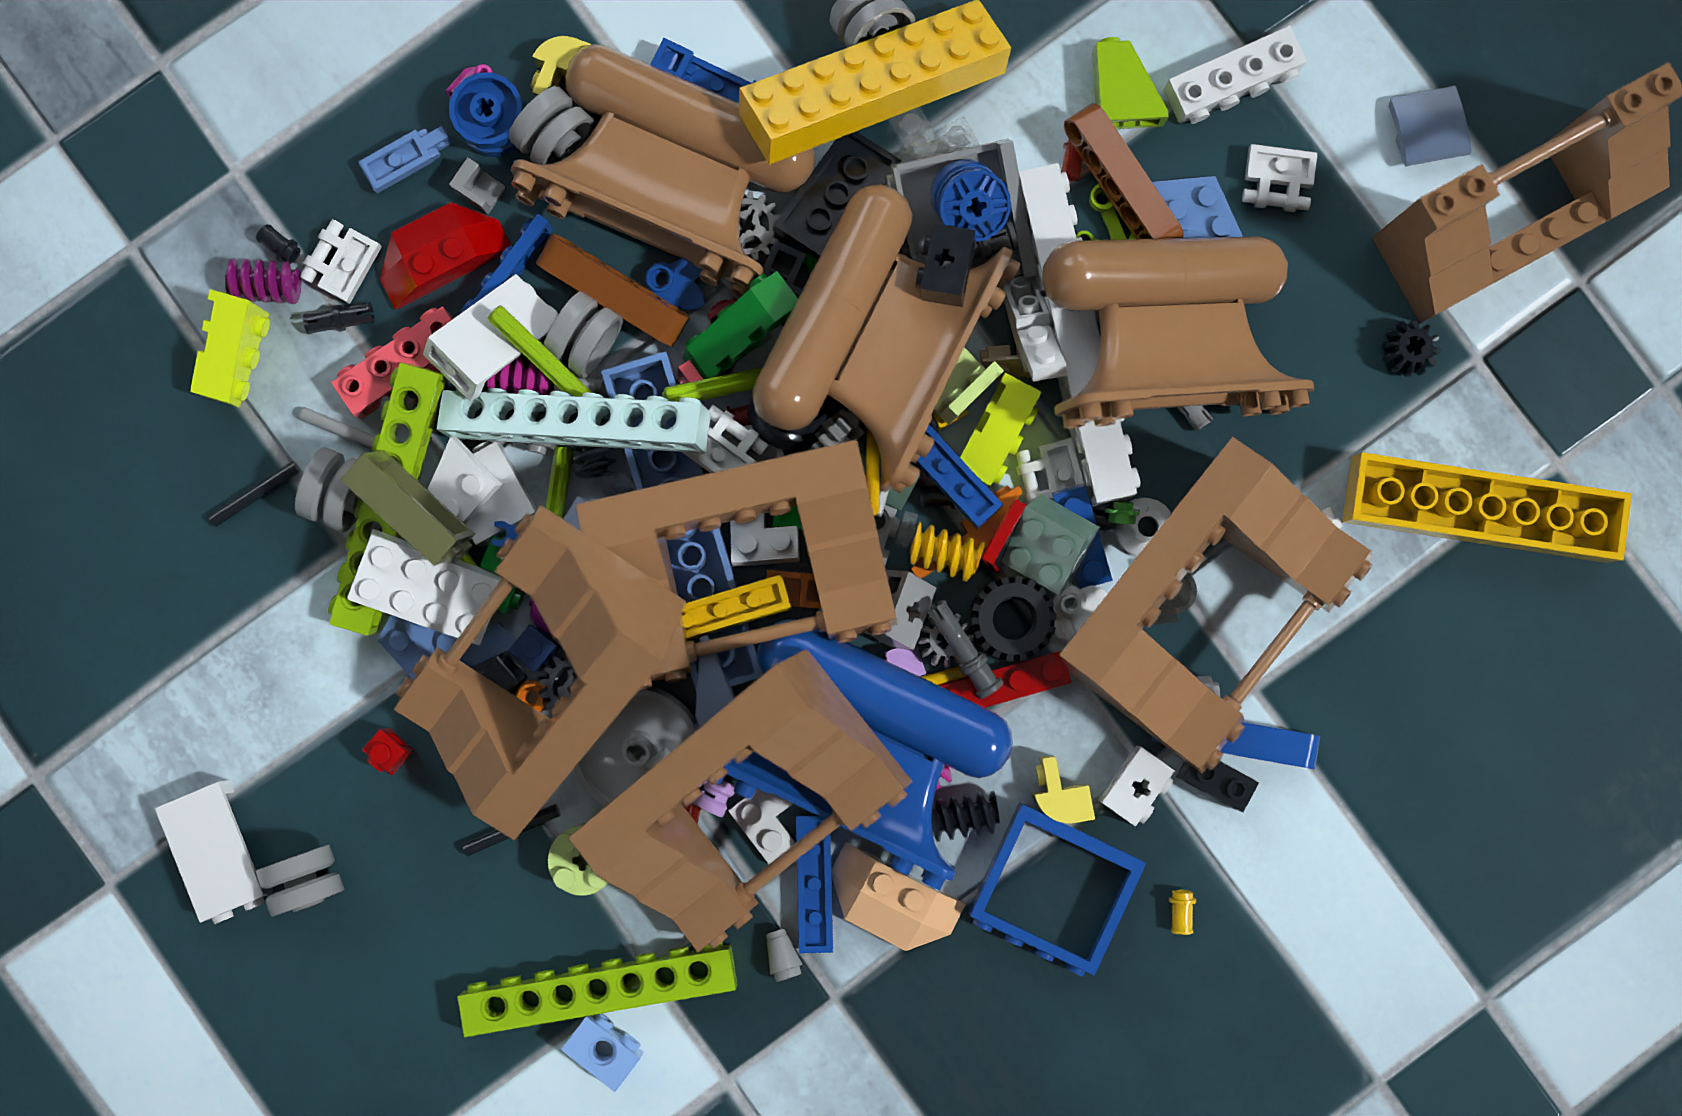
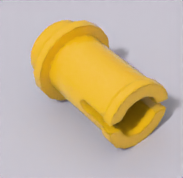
[1169,890,1196,935]

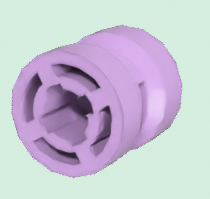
[693,779,735,817]

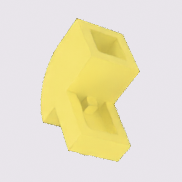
[531,36,592,97]
[1032,755,1095,823]

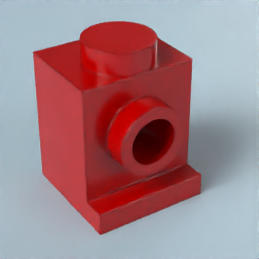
[362,728,415,776]

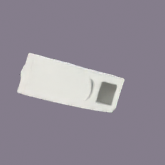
[1002,276,1067,382]

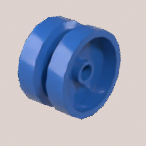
[449,72,526,157]

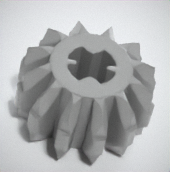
[917,613,975,668]

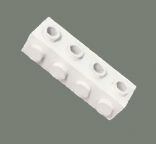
[1163,26,1307,125]

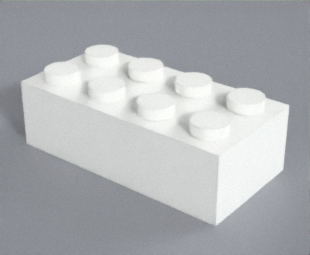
[347,529,503,646]

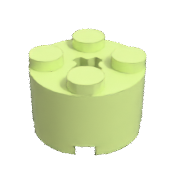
[548,823,609,895]

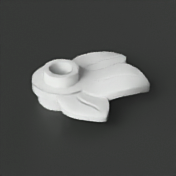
[1052,585,1108,643]

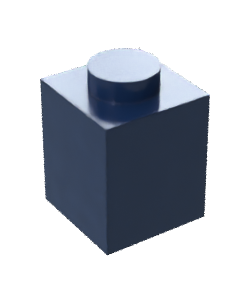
[508,624,562,672]

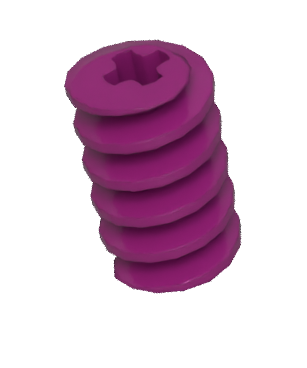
[225,258,302,304]

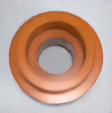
[515,680,548,712]

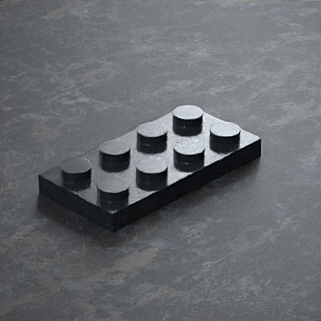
[773,131,902,260]

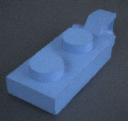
[358,126,453,194]

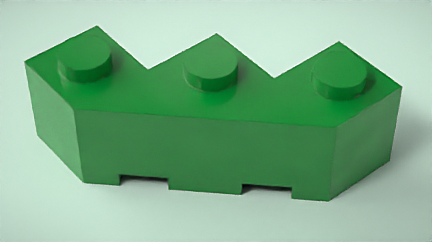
[682,271,798,379]

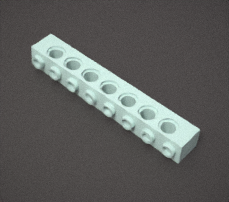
[437,388,711,453]

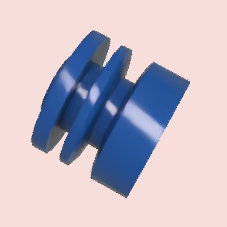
[930,159,1011,242]

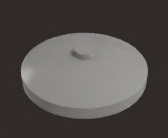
[574,687,698,807]

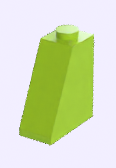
[1092,37,1169,129]

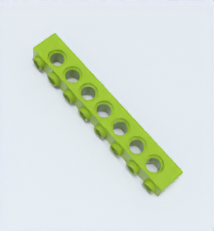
[328,362,447,636]
[458,942,738,1037]

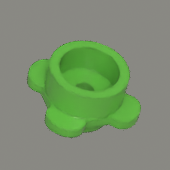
[1105,501,1140,524]

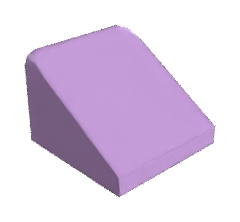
[884,643,926,676]

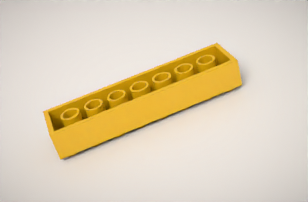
[738,0,1011,165]
[1342,452,1632,563]

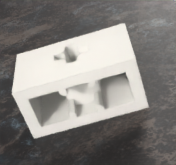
[1098,746,1175,827]

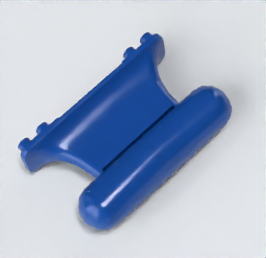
[716,618,1013,890]

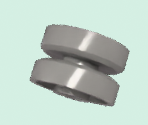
[829,0,916,48]
[508,86,594,165]
[544,291,623,379]
[295,447,360,533]
[255,844,345,917]

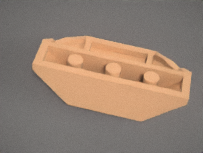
[831,841,966,951]

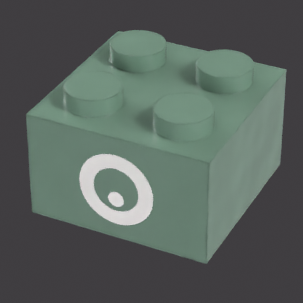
[1001,494,1099,595]

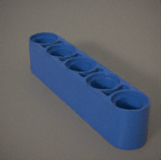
[1151,722,1320,770]

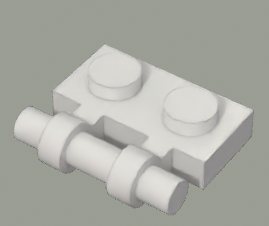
[1242,144,1317,212]
[299,219,382,304]
[681,405,768,473]
[1016,438,1084,505]

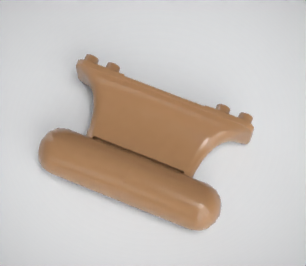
[511,44,816,298]
[752,184,1020,493]
[1042,236,1314,429]

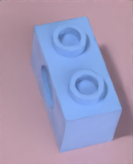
[561,1013,644,1092]

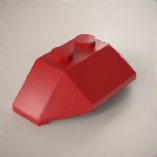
[380,202,512,310]

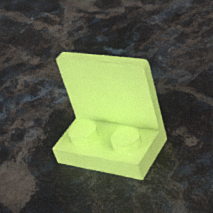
[934,347,1004,425]

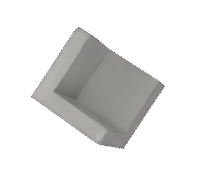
[449,157,505,214]

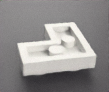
[730,513,800,567]
[729,789,796,864]

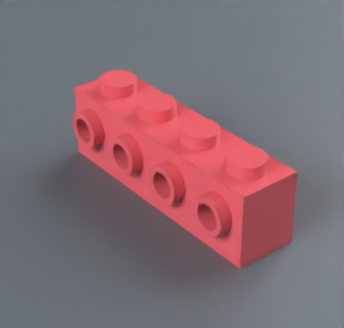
[331,306,453,420]

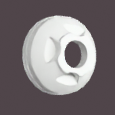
[1114,498,1171,558]

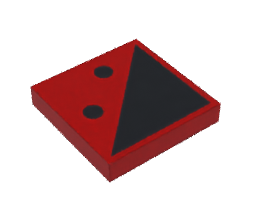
[981,499,1027,574]

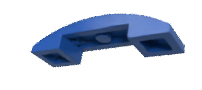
[650,37,757,103]

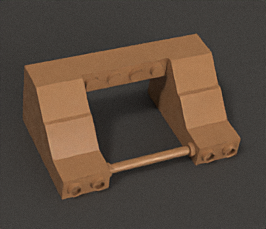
[1372,62,1682,324]
[1059,437,1373,774]
[576,440,897,690]
[394,505,686,840]
[569,649,912,952]

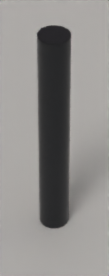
[208,461,301,527]
[462,804,561,857]

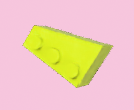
[190,289,270,408]
[960,373,1041,488]

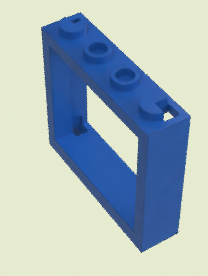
[968,802,1146,977]

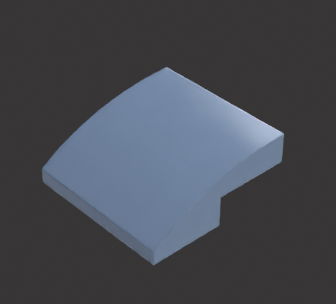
[1388,86,1472,167]

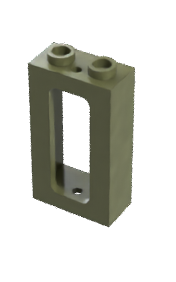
[340,450,475,566]

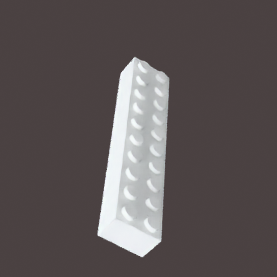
[1019,163,1140,508]

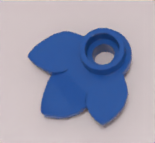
[645,259,705,310]

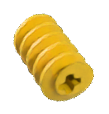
[909,521,985,582]

